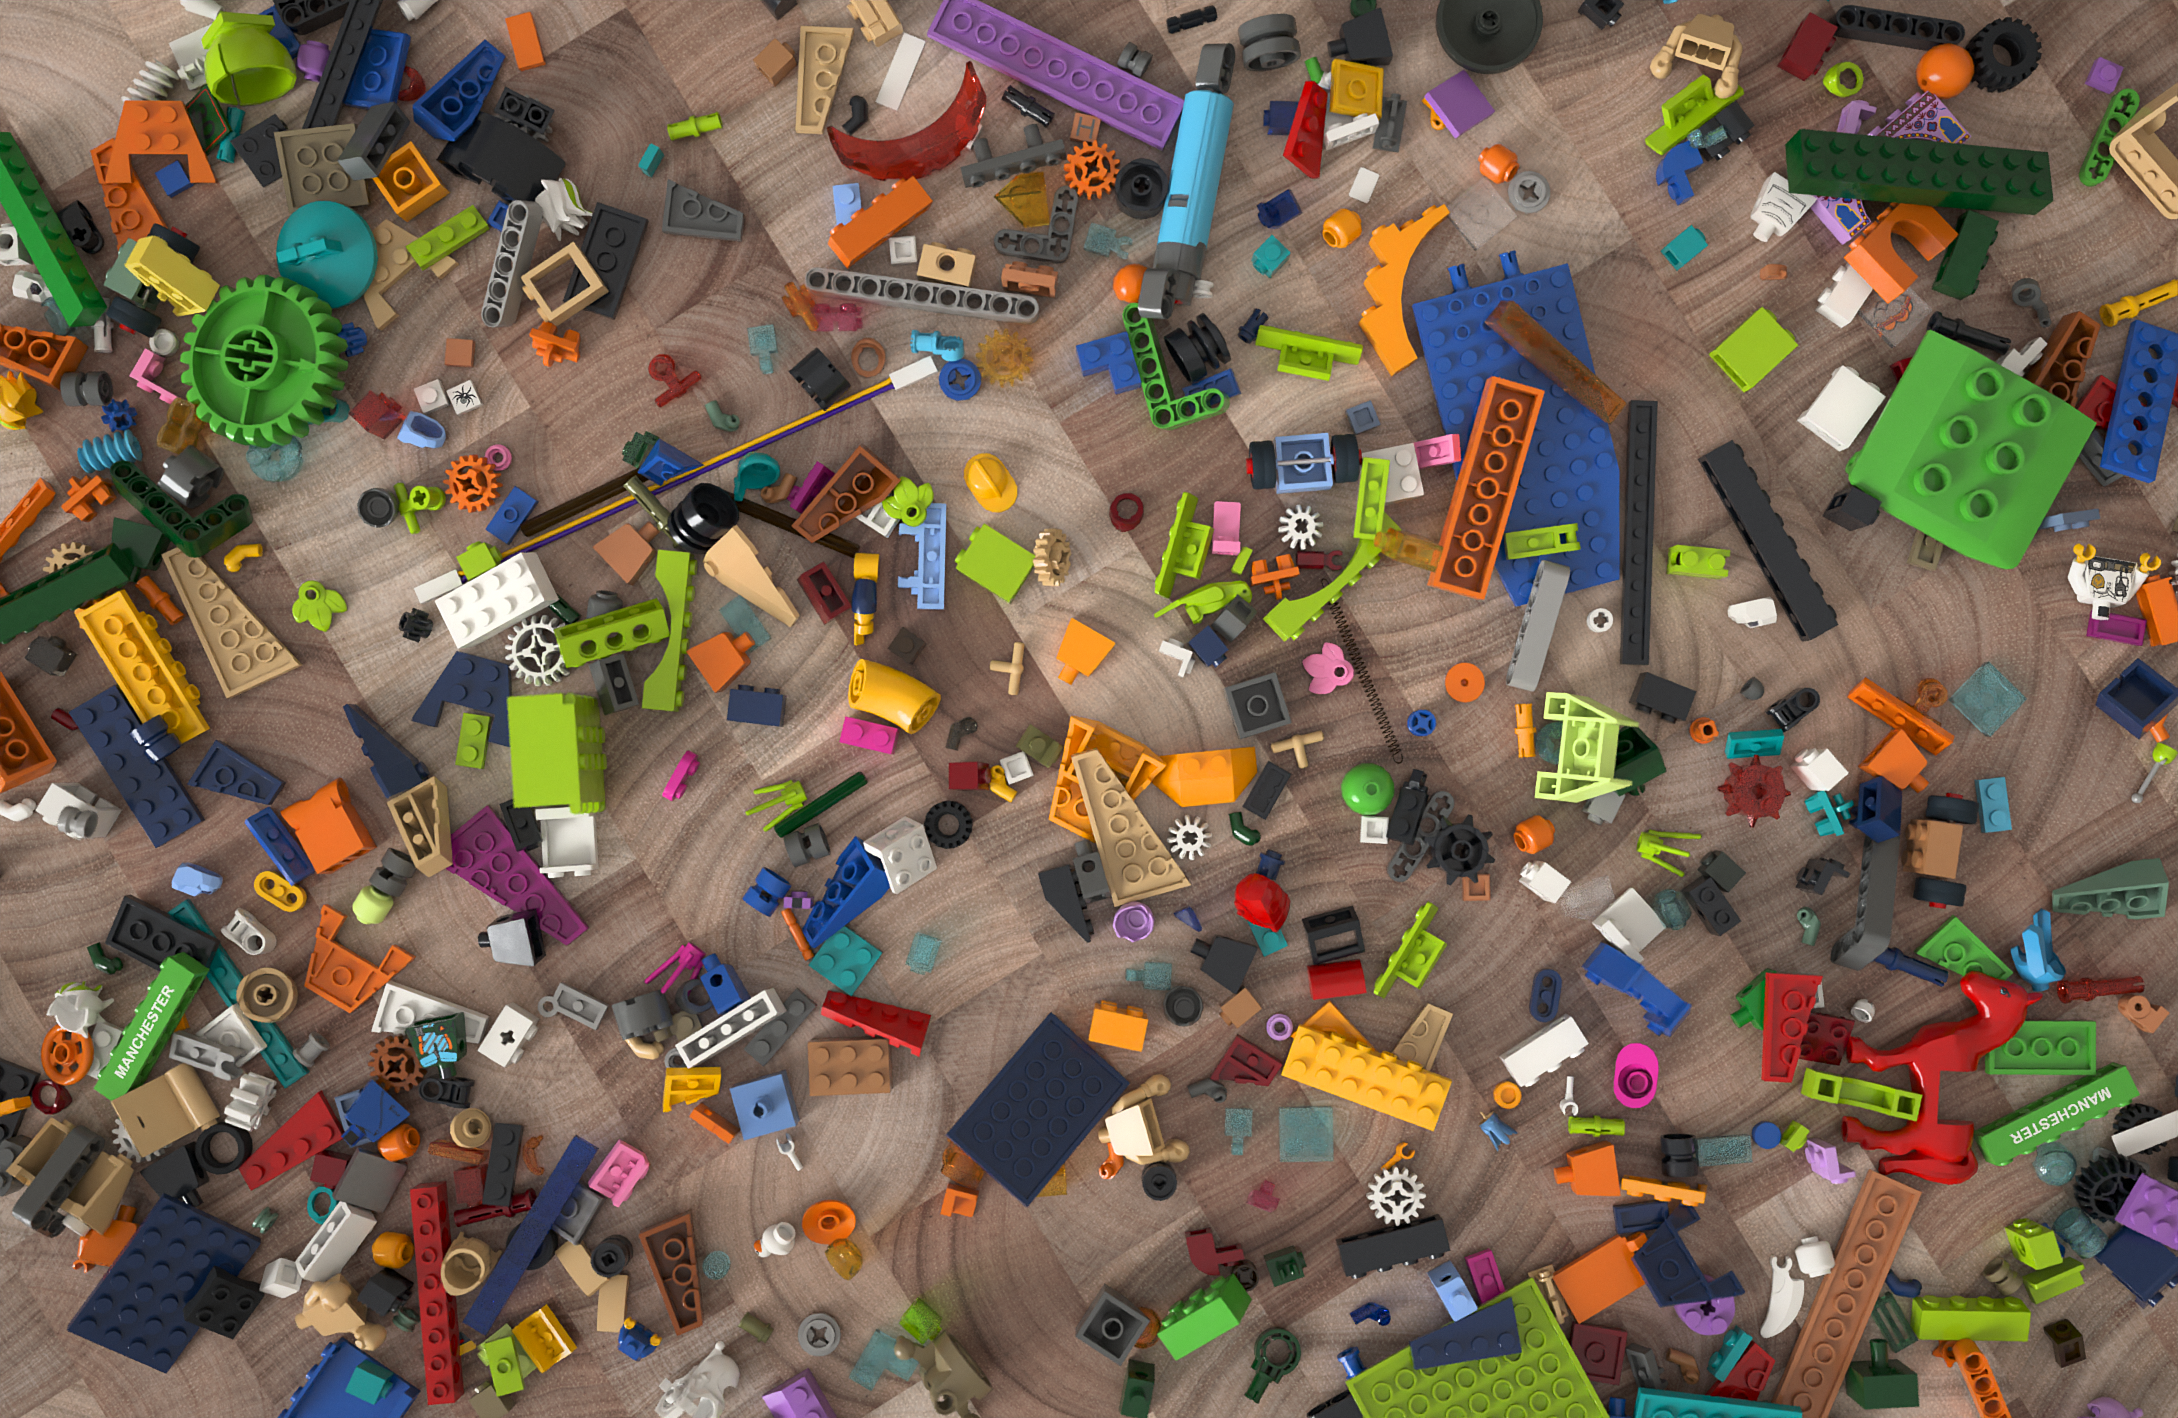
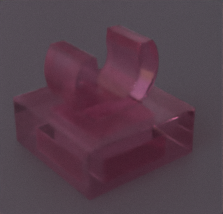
[1246,1180,1279,1213]

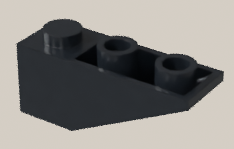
[1038,864,1095,943]

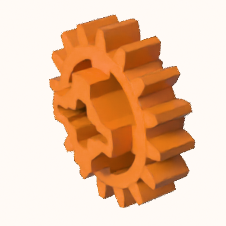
[1064,140,1120,200]
[443,454,503,513]

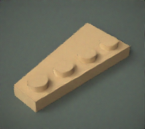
[795,26,854,134]
[1391,1003,1453,1071]

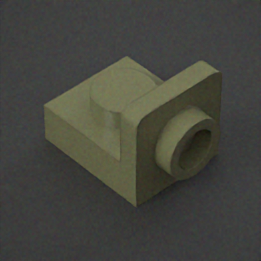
[1016,724,1063,768]

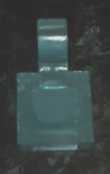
[747,324,778,374]
[1125,962,1172,990]
[1224,1107,1253,1155]

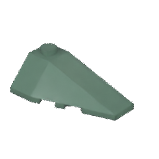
[2052,858,2169,920]

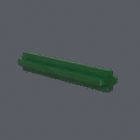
[774,772,868,838]

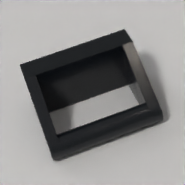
[1302,906,1365,965]

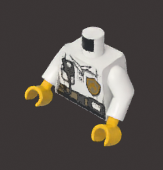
[2068,543,2161,620]

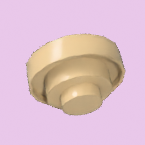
[450,1108,491,1149]

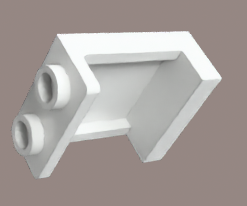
[1797,365,1886,451]
[536,807,599,878]

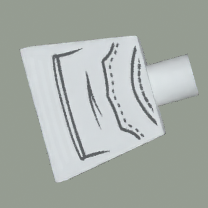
[1750,172,1817,242]

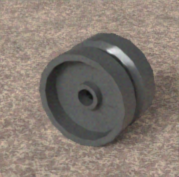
[1238,14,1301,71]

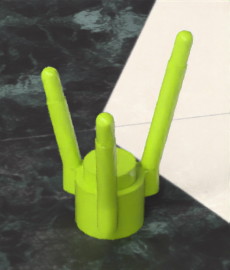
[746,780,808,832]
[1636,829,1702,877]

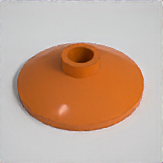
[802,1200,856,1244]

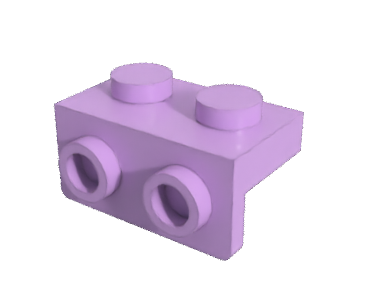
[1805,1138,1856,1184]

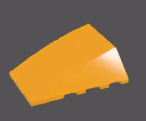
[1048,715,1167,844]

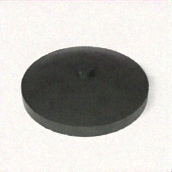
[1436,0,1543,74]

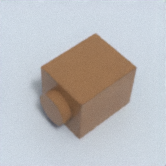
[753,38,797,86]
[1219,985,1262,1029]

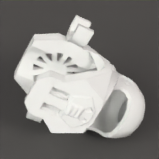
[655,1341,740,1418]

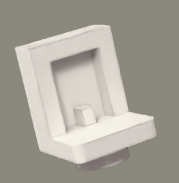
[1159,638,1195,678]

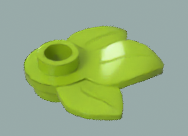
[882,476,934,527]
[292,580,347,632]

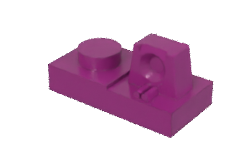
[787,461,835,514]

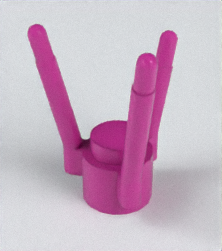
[644,942,705,997]

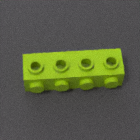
[1910,1295,2031,1342]

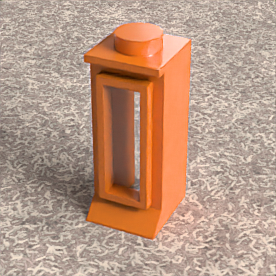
[2135,574,2178,647]

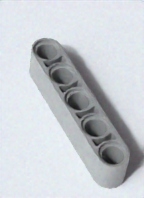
[481,200,543,328]
[1506,560,1570,692]

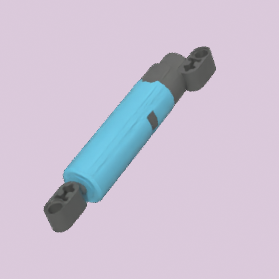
[1138,43,1236,319]

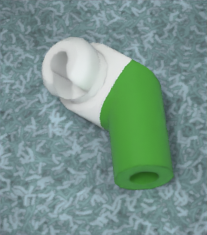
[1305,57,1331,90]

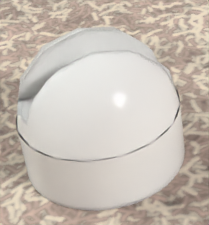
[1851,999,1875,1023]

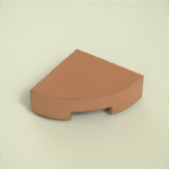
[1760,264,1788,280]

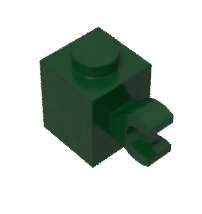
[1263,1245,1307,1287]

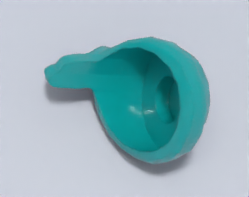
[734,451,780,501]

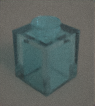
[905,932,942,975]

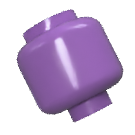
[296,40,331,82]

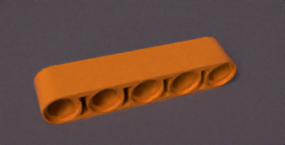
[1953,1338,2011,1418]

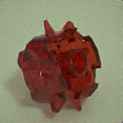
[1717,754,1791,828]

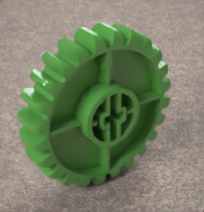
[180,275,349,448]

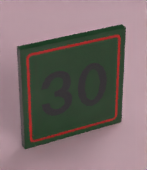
[185,84,233,156]

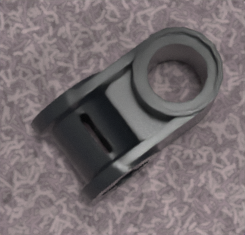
[56,200,104,254]
[1765,688,1820,733]
[419,1074,475,1109]

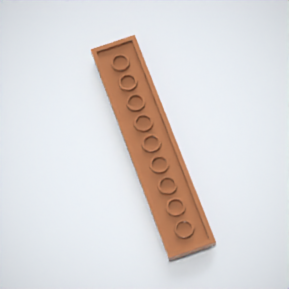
[1771,1169,1922,1418]

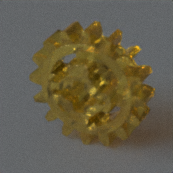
[975,329,1033,388]

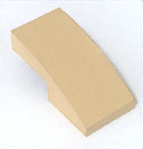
[555,1240,610,1297]
[597,1275,630,1333]

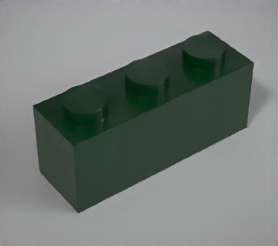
[1931,210,1999,300]

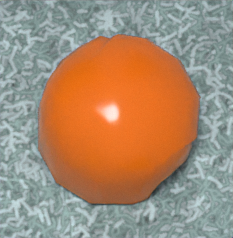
[1113,263,1148,303]

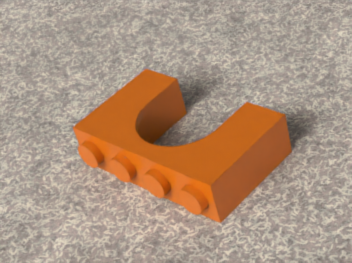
[1843,202,1959,303]

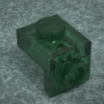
[622,431,660,468]

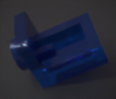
[1257,189,1303,229]

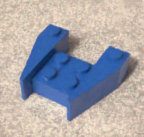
[1581,942,1692,1037]

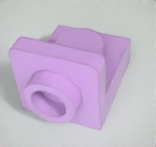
[1837,100,1877,134]

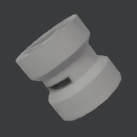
[57,805,98,838]

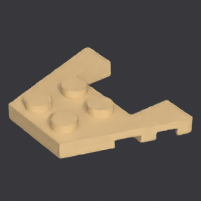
[363,219,459,331]

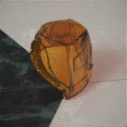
[941,1138,986,1189]

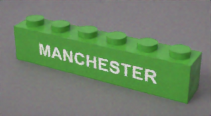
[94,952,210,1101]
[1974,1062,2140,1166]

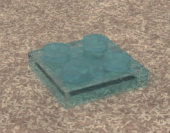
[1949,662,2027,737]
[1278,1106,1334,1162]

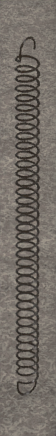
[1321,578,1403,764]

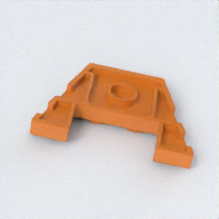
[105,100,217,183]
[304,904,416,1013]

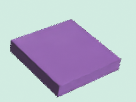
[1424,70,1495,139]

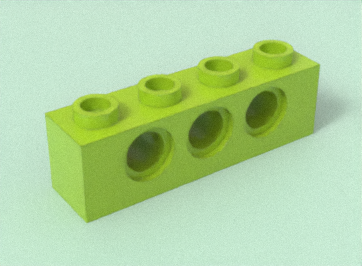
[553,598,670,668]

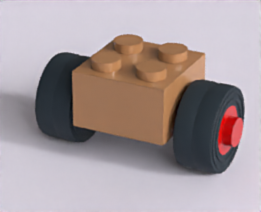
[1901,793,1979,909]

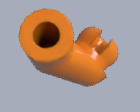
[1099,1142,1124,1179]

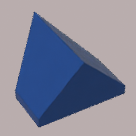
[638,439,704,486]

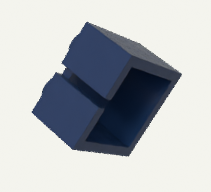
[2096,658,2178,739]

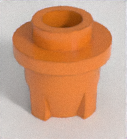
[1689,717,1719,744]

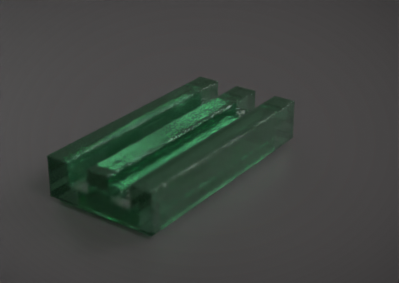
[1871,1291,1918,1354]

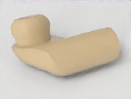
[625,1036,664,1060]

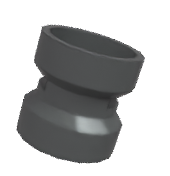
[1117,42,1153,78]

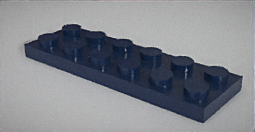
[69,684,205,848]

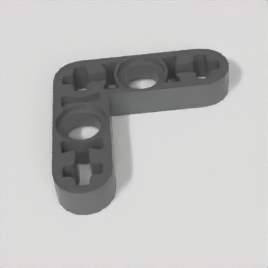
[994,186,1078,264]

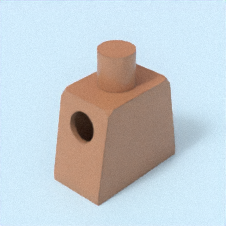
[593,521,660,586]

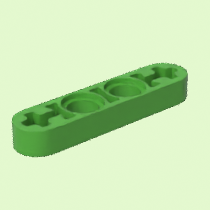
[2079,88,2140,187]

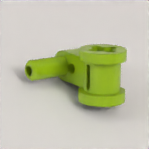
[394,483,446,534]

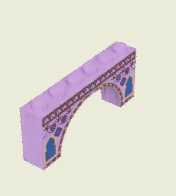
[1810,91,1972,245]

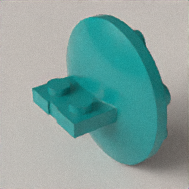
[276,201,378,309]

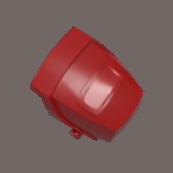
[1234,873,1291,932]

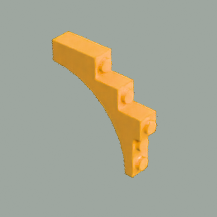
[1358,204,1450,377]

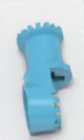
[910,330,965,361]

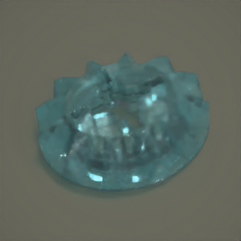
[1536,722,1563,764]

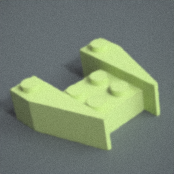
[1535,692,1639,803]

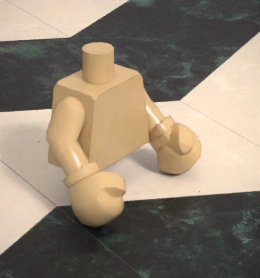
[1650,14,1743,99]
[1098,1074,1190,1165]
[295,1273,387,1351]

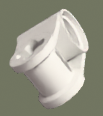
[221,908,277,955]

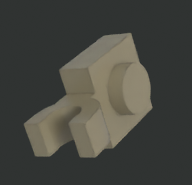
[653,1011,704,1043]

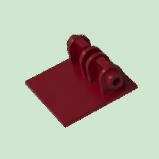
[1799,1012,1855,1066]

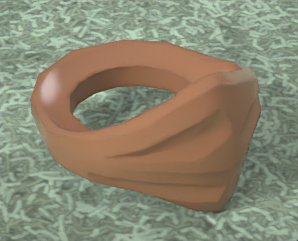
[851,337,885,378]

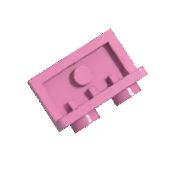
[588,1139,649,1207]

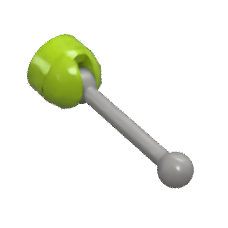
[2131,742,2178,803]

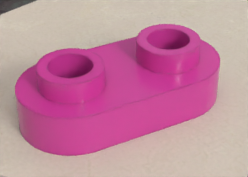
[662,750,700,801]

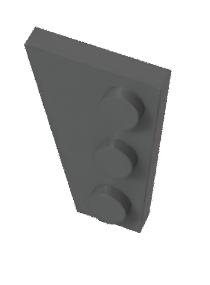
[662,179,745,242]

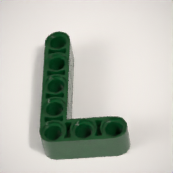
[110,460,253,558]

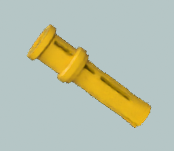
[2099,279,2178,327]

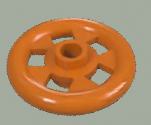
[41,1024,94,1085]

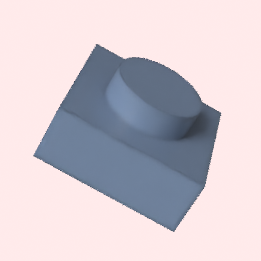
[1345,400,1381,435]

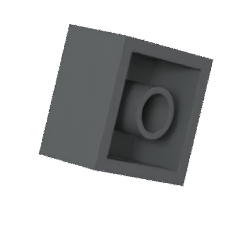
[1223,672,1292,739]

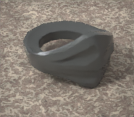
[675,979,713,1014]

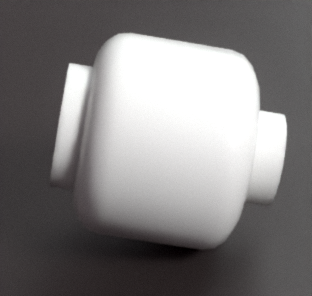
[1795,1236,1835,1278]

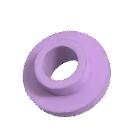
[1266,1013,1293,1041]

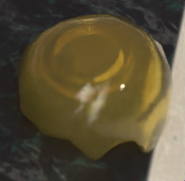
[825,1238,863,1281]

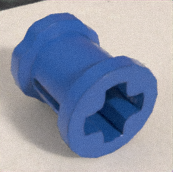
[1337,1346,1367,1379]

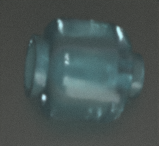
[1651,889,1692,930]

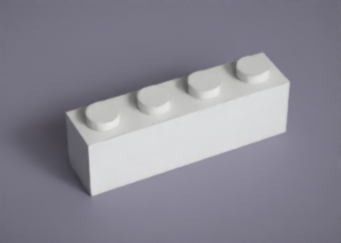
[675,988,787,1069]

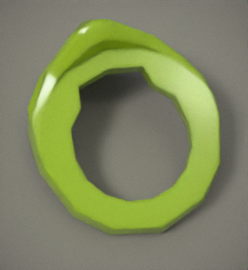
[1823,61,1864,97]

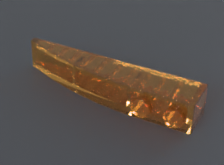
[1485,301,1627,425]

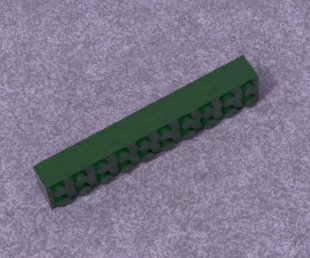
[1785,129,2054,215]

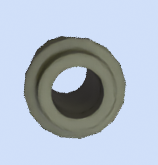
[738,1312,774,1343]

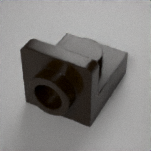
[2044,1319,2086,1368]

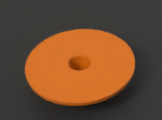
[1445,663,1485,702]

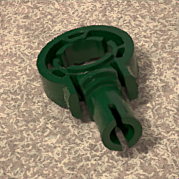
[1244,1327,1301,1404]

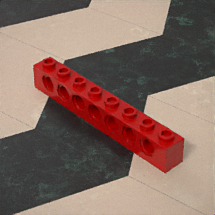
[410,1181,464,1405]

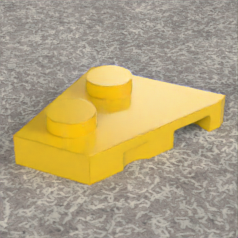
[662,1067,721,1112]

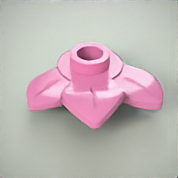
[1302,642,1354,694]

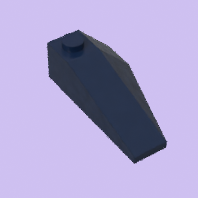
[342,704,430,799]

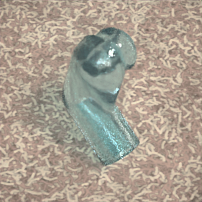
[1687,126,1728,149]

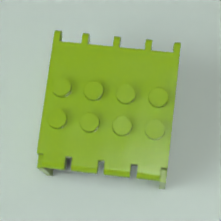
[507,693,607,814]

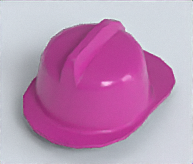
[1614,1043,1659,1108]

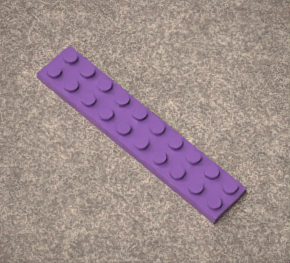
[927,0,1184,151]

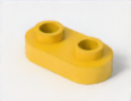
[254,871,307,912]

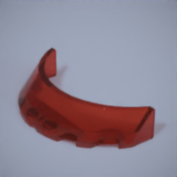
[826,61,986,181]

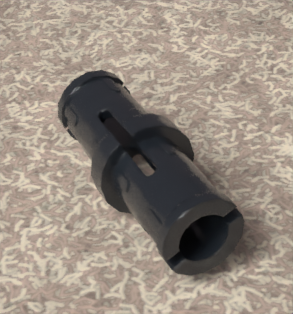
[1002,85,1055,128]

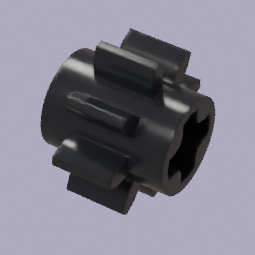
[399,608,433,642]

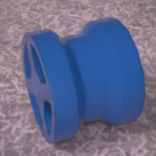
[1407,710,1436,736]

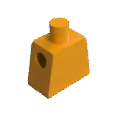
[1056,618,1115,685]

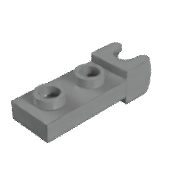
[169,1030,247,1080]

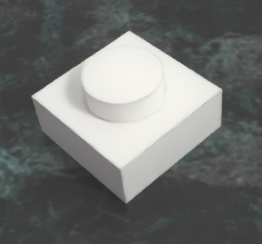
[414,379,450,415]

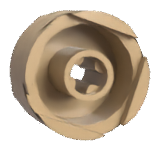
[236,968,298,1023]

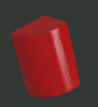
[1307,959,1367,1000]

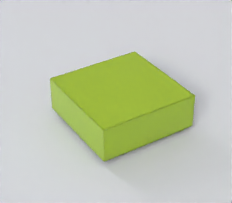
[1231,546,1253,576]

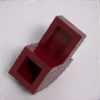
[1185,1227,1245,1276]

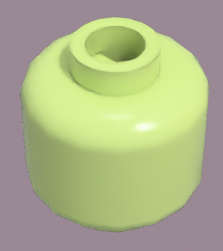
[352,885,394,924]

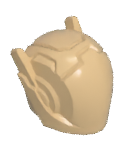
[441,1232,502,1296]

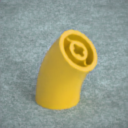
[848,659,941,734]

